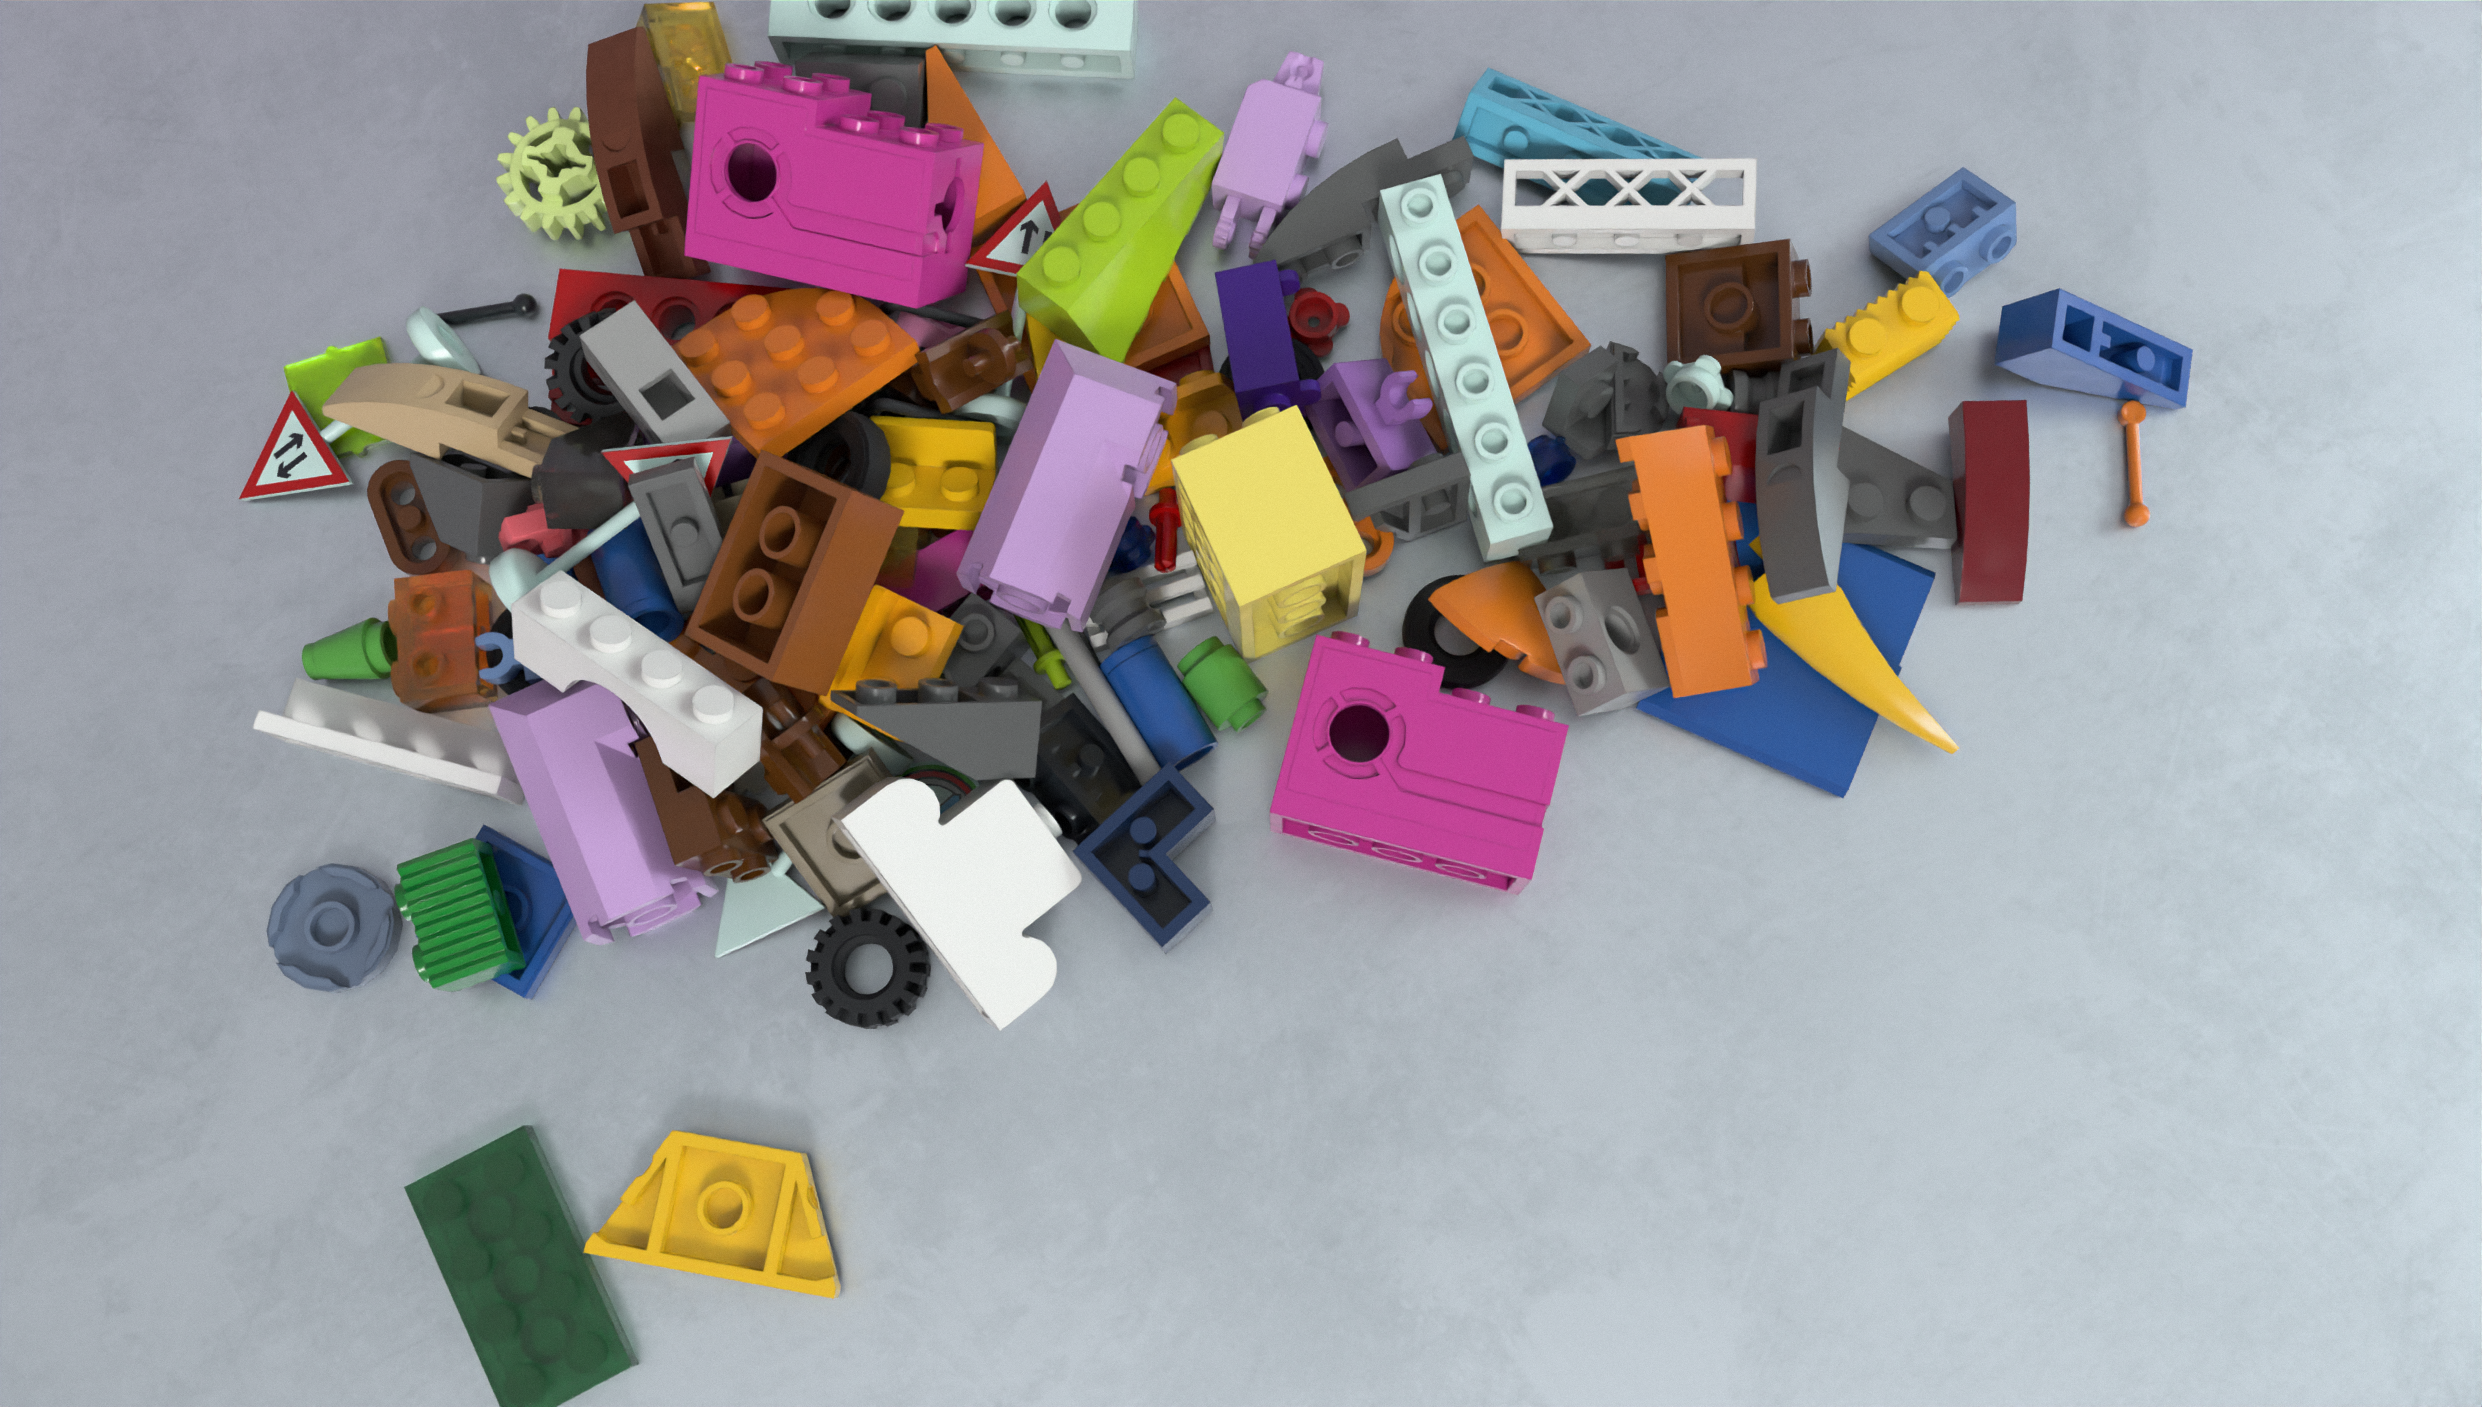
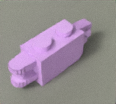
[1212,51,1328,259]

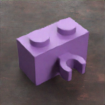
[1305,358,1437,492]

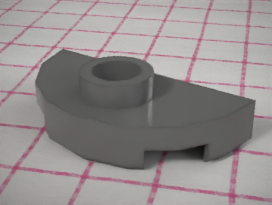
[1605,341,1670,450]

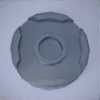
[266,863,403,993]

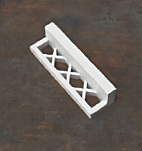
[1501,158,1757,254]
[252,678,525,806]

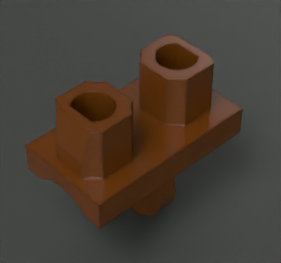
[911,309,1034,414]
[742,676,847,804]

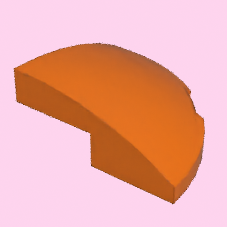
[1428,561,1566,685]

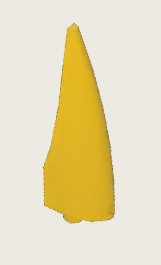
[1746,536,1959,754]

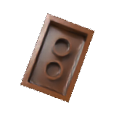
[684,449,904,696]

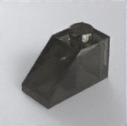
[531,410,646,529]

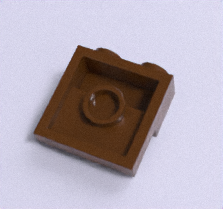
[1665,239,1814,377]
[635,736,779,883]

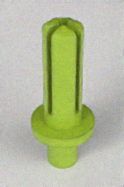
[1013,614,1072,691]

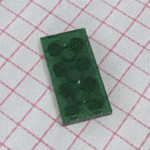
[404,1125,639,1407]

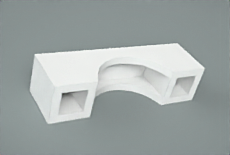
[511,570,763,798]

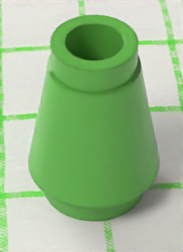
[302,617,407,680]

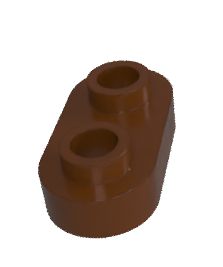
[367,460,459,581]

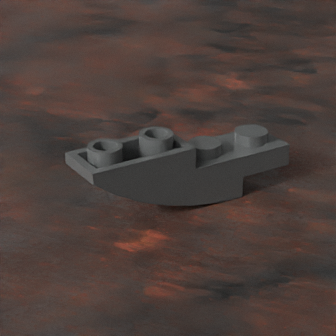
[1253,136,1474,285]
[1755,348,1851,604]

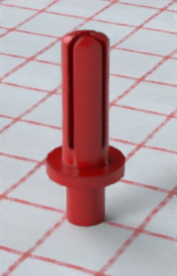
[1149,488,1182,573]

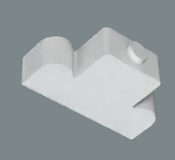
[831,776,1082,1031]

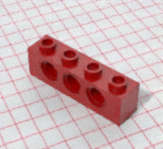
[548,268,792,366]

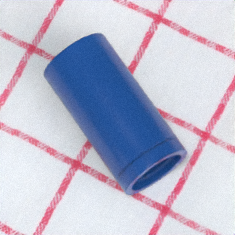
[587,513,684,643]
[1099,635,1219,772]

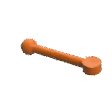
[2117,400,2150,527]

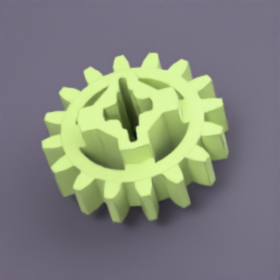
[496,107,607,240]

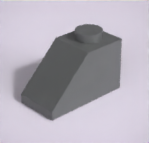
[410,451,538,565]

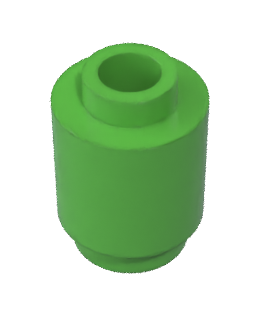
[1177,636,1269,733]

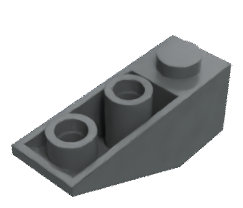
[830,677,1042,780]

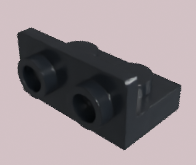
[1013,693,1142,845]

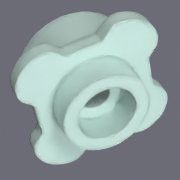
[1663,355,1733,415]

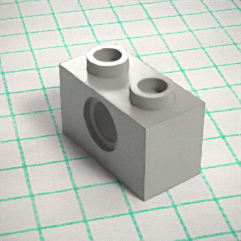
[1534,568,1671,716]

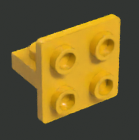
[869,415,999,531]

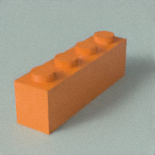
[1615,425,1767,698]

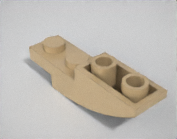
[322,363,587,488]

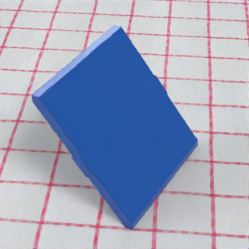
[1636,500,1936,798]

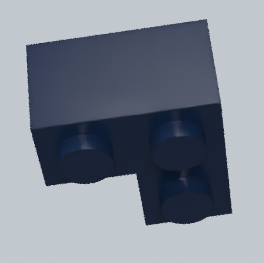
[1072,762,1216,954]

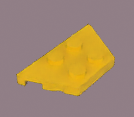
[583,1130,841,1299]

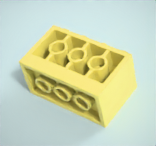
[1171,405,1367,664]

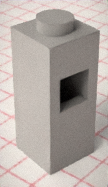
[579,300,733,455]

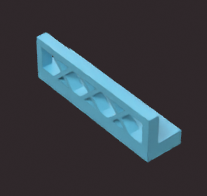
[1452,67,1704,206]

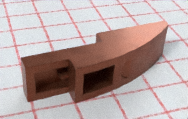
[586,26,711,279]

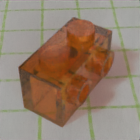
[388,569,498,714]

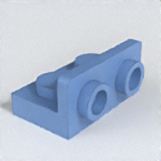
[1868,167,2017,298]

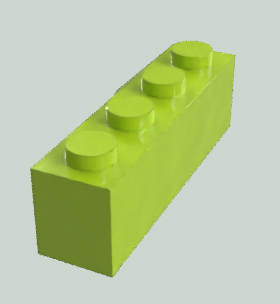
[1016,97,1224,364]

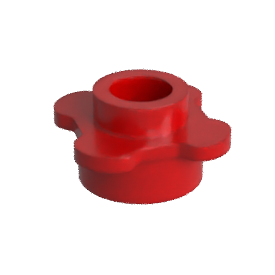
[1288,287,1350,358]

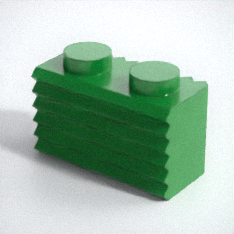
[394,838,526,992]

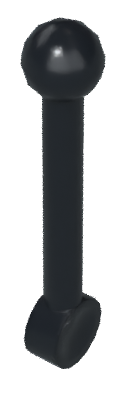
[437,293,538,325]

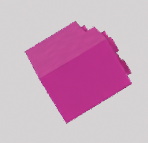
[684,61,984,309]
[1269,631,1569,895]

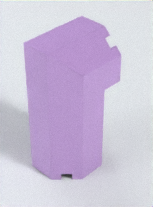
[956,339,1177,632]
[488,680,718,946]

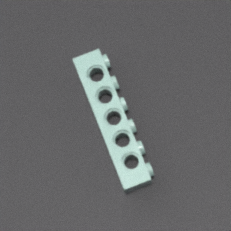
[767,0,1139,79]
[1378,174,1553,564]

